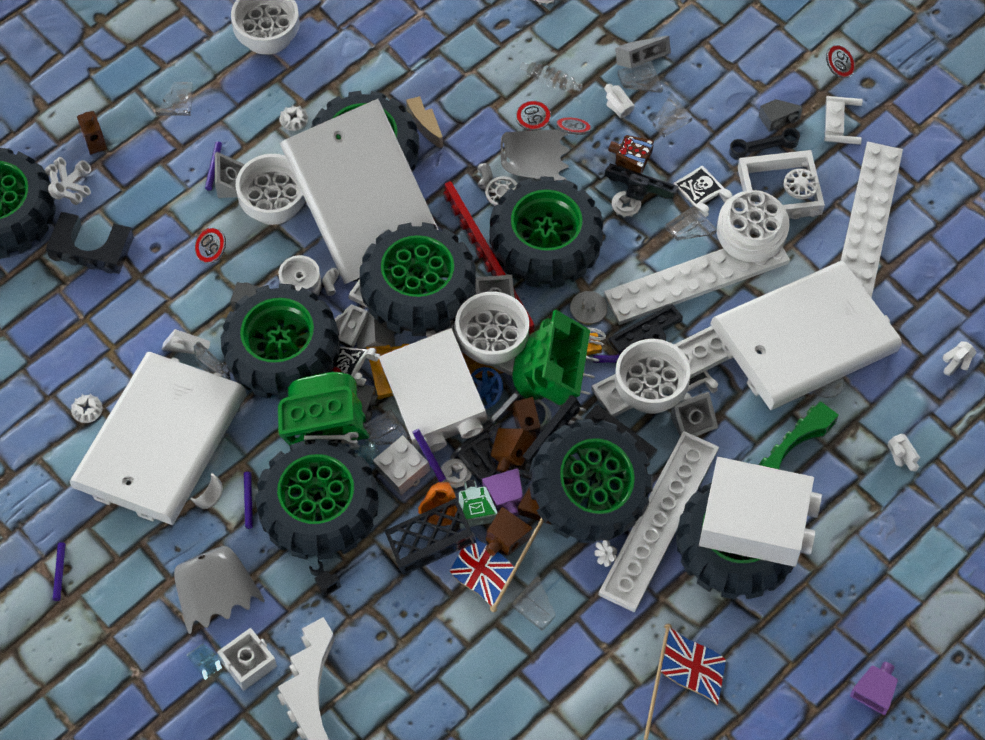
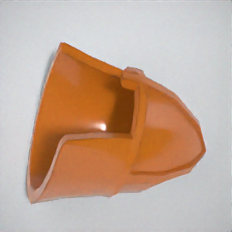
[418,482,457,526]

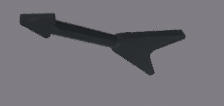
[450,391,522,459]

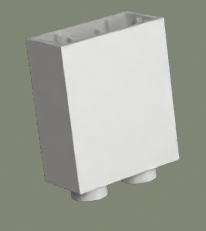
[379,328,488,452]
[699,457,822,567]

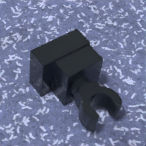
[309,560,341,598]

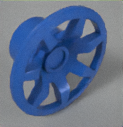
[471,367,503,409]

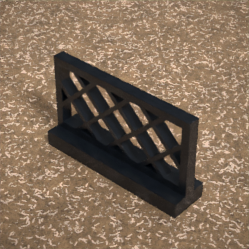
[384,498,477,576]

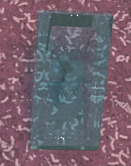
[187,643,222,680]

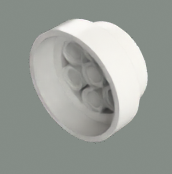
[231,0,300,55]
[236,154,306,225]
[717,190,789,262]
[455,292,529,366]
[615,339,690,414]

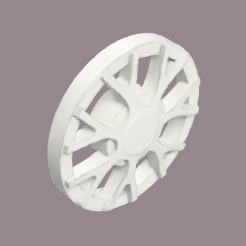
[784,169,819,199]
[485,176,518,206]

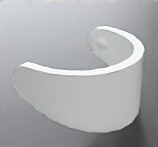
[534,400,551,431]
[190,473,223,509]

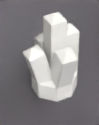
[604,84,635,118]
[943,341,977,376]
[888,434,920,472]

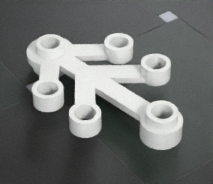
[45,157,91,205]

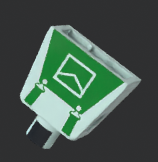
[459,480,497,529]

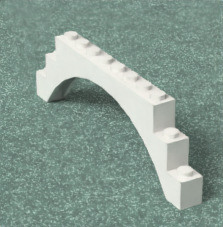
[277,617,335,740]

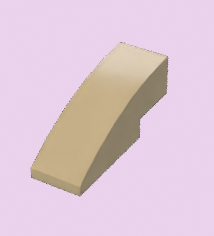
[406,96,443,148]

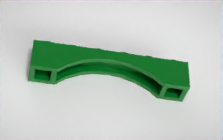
[759,401,839,469]

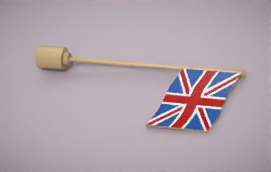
[450,466,579,612]
[644,623,726,740]

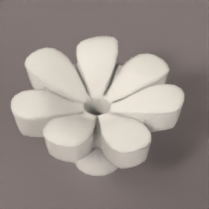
[595,540,617,567]

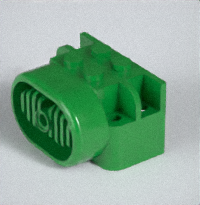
[512,310,590,405]
[278,372,369,446]

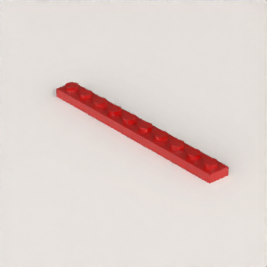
[443,181,535,336]

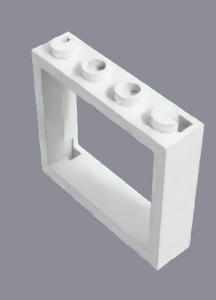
[738,150,825,221]

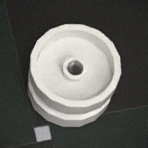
[278,255,322,295]

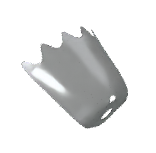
[501,129,570,181]
[174,546,265,634]

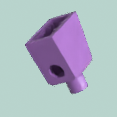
[482,468,523,517]
[850,662,898,715]

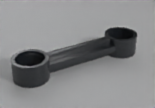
[729,128,800,160]

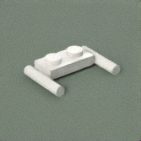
[824,96,863,145]

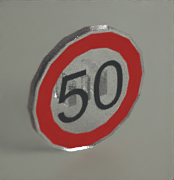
[826,45,855,78]
[516,100,551,131]
[556,117,591,138]
[194,227,226,264]

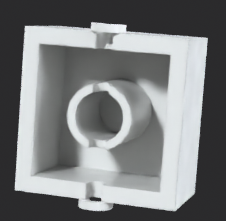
[373,435,431,495]
[217,628,277,691]

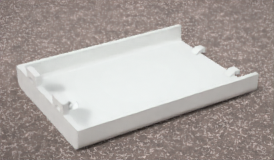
[280,99,438,284]
[710,261,902,410]
[70,352,247,525]

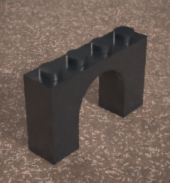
[46,212,134,274]

